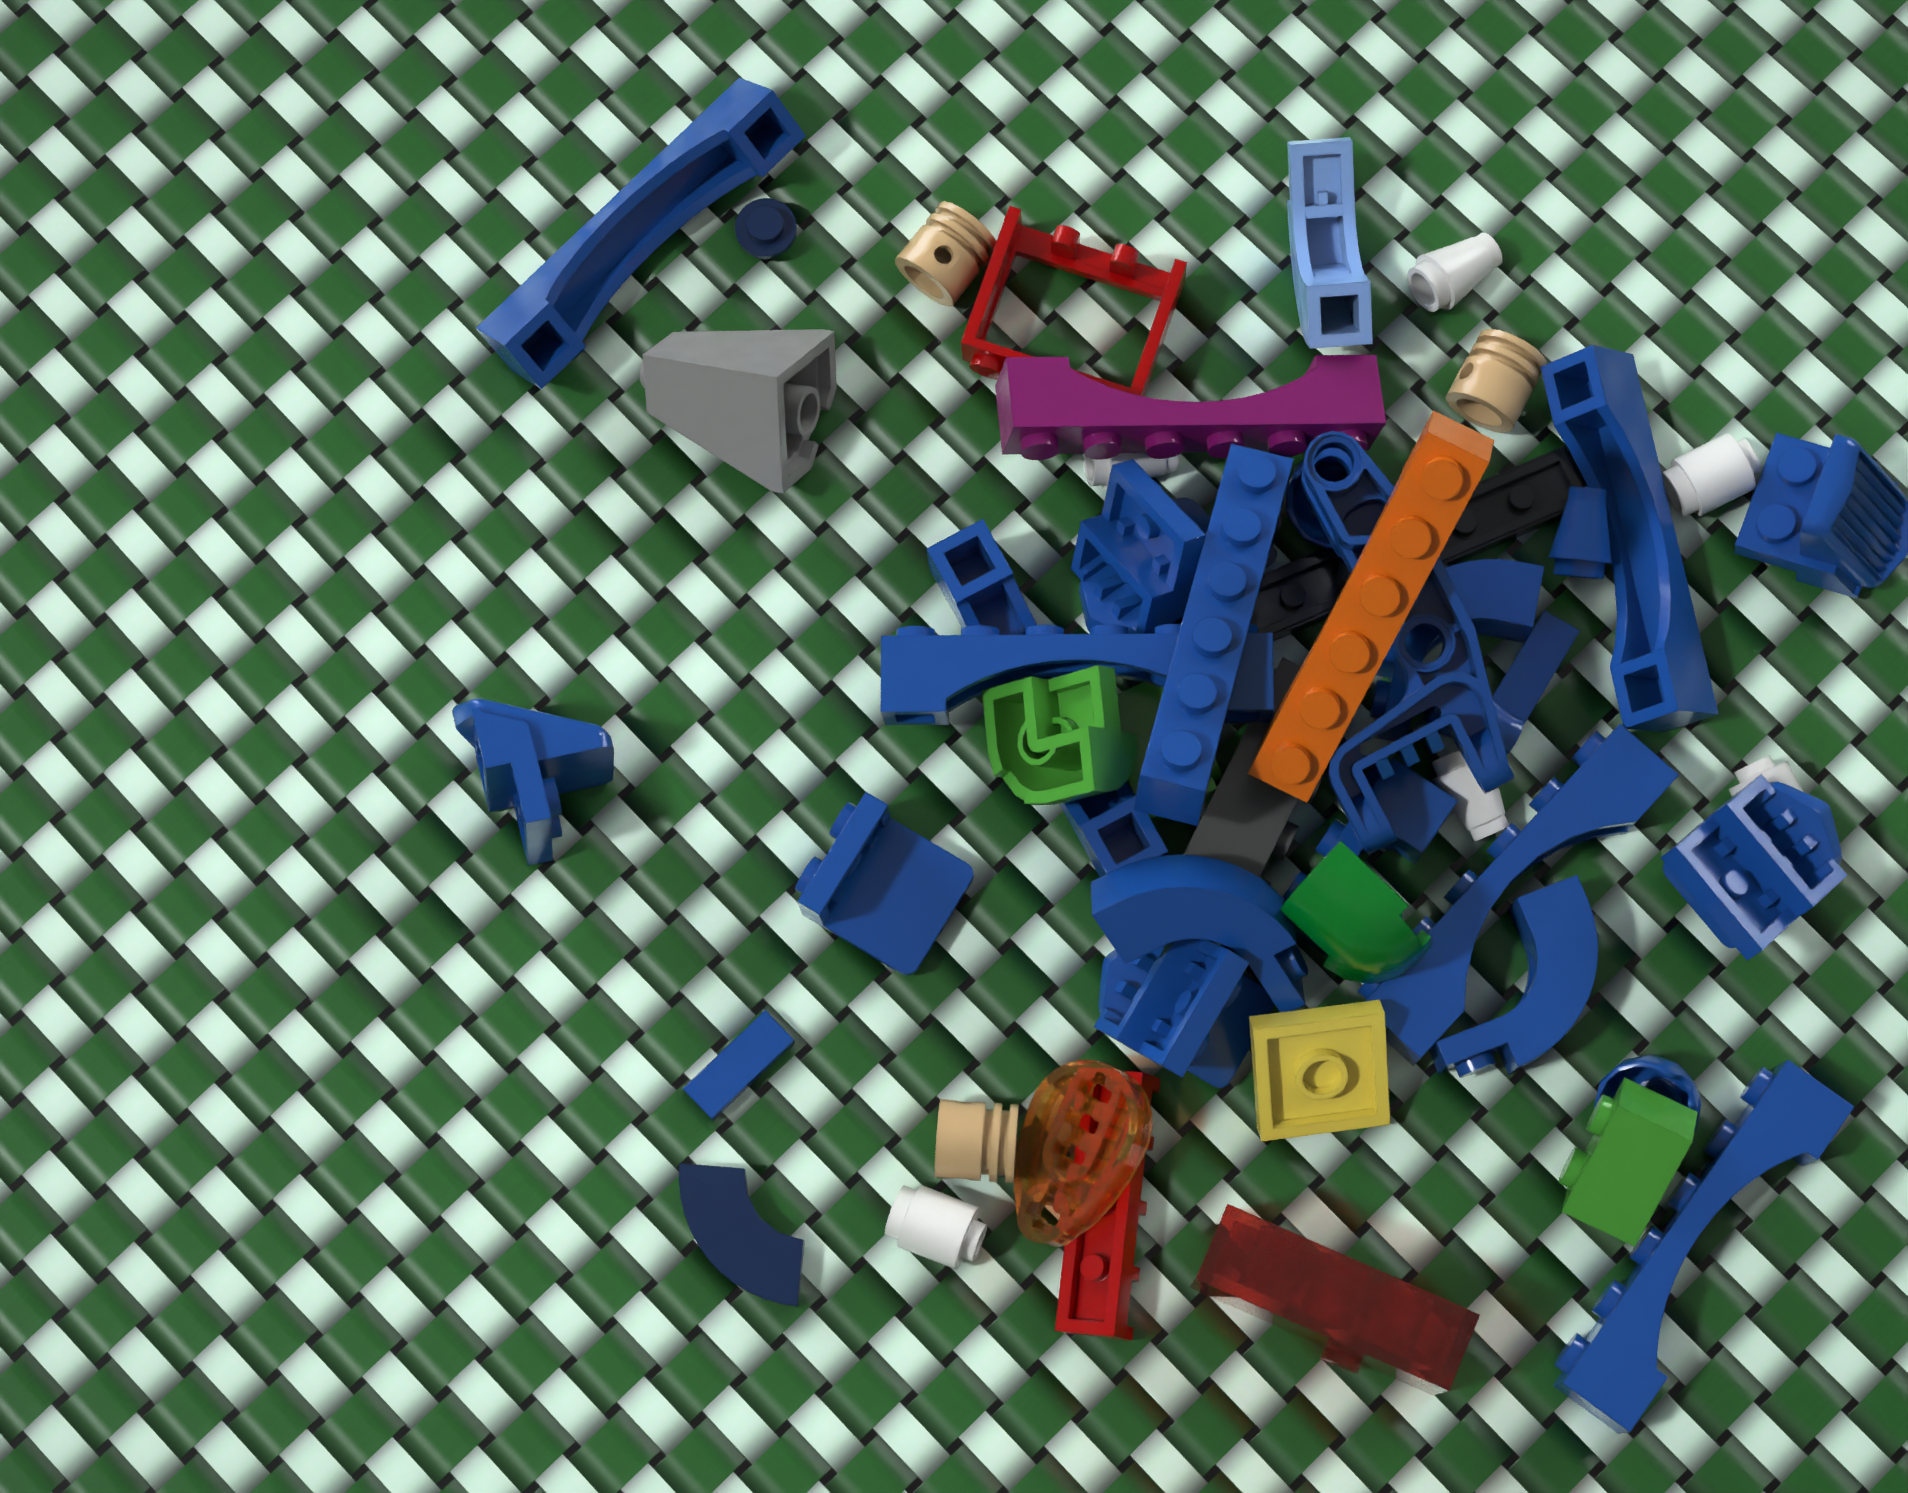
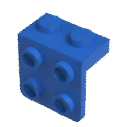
[795,792,974,976]

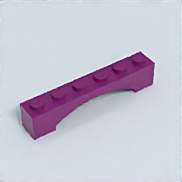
[995,355,1386,460]

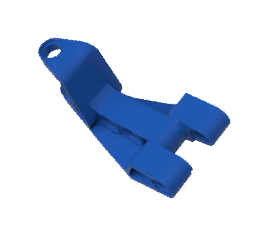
[1301,431,1515,855]

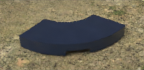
[679,1163,805,1307]

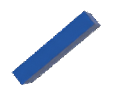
[1492,610,1580,724]
[683,1010,795,1121]

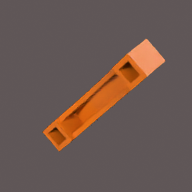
[1248,410,1494,803]

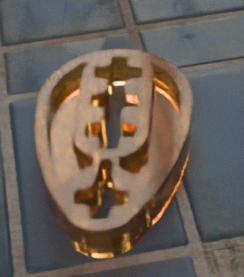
[1014,1060,1153,1247]

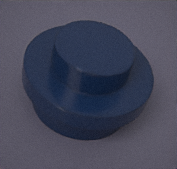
[735,198,797,259]

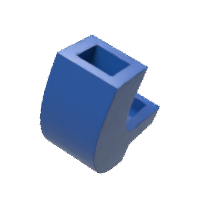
[1370,559,1544,742]
[1091,854,1308,1012]
[1429,875,1598,1078]

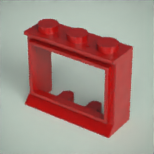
[961,206,1187,397]

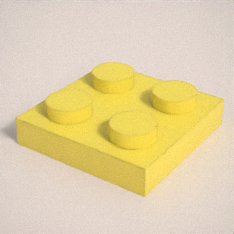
[1249,999,1390,1142]

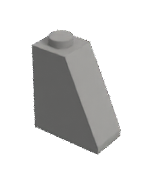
[640,329,837,494]

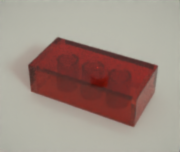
[1189,1204,1480,1395]

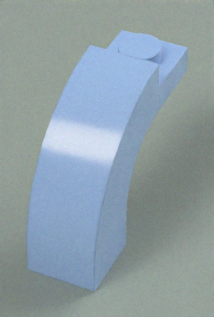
[1287,137,1373,349]

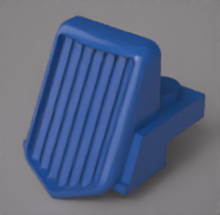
[1735,433,1908,599]
[1071,459,1211,634]
[452,699,614,866]
[1661,774,1847,960]
[1094,939,1275,1088]

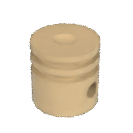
[895,201,997,307]
[1445,329,1547,433]
[934,1099,1019,1183]

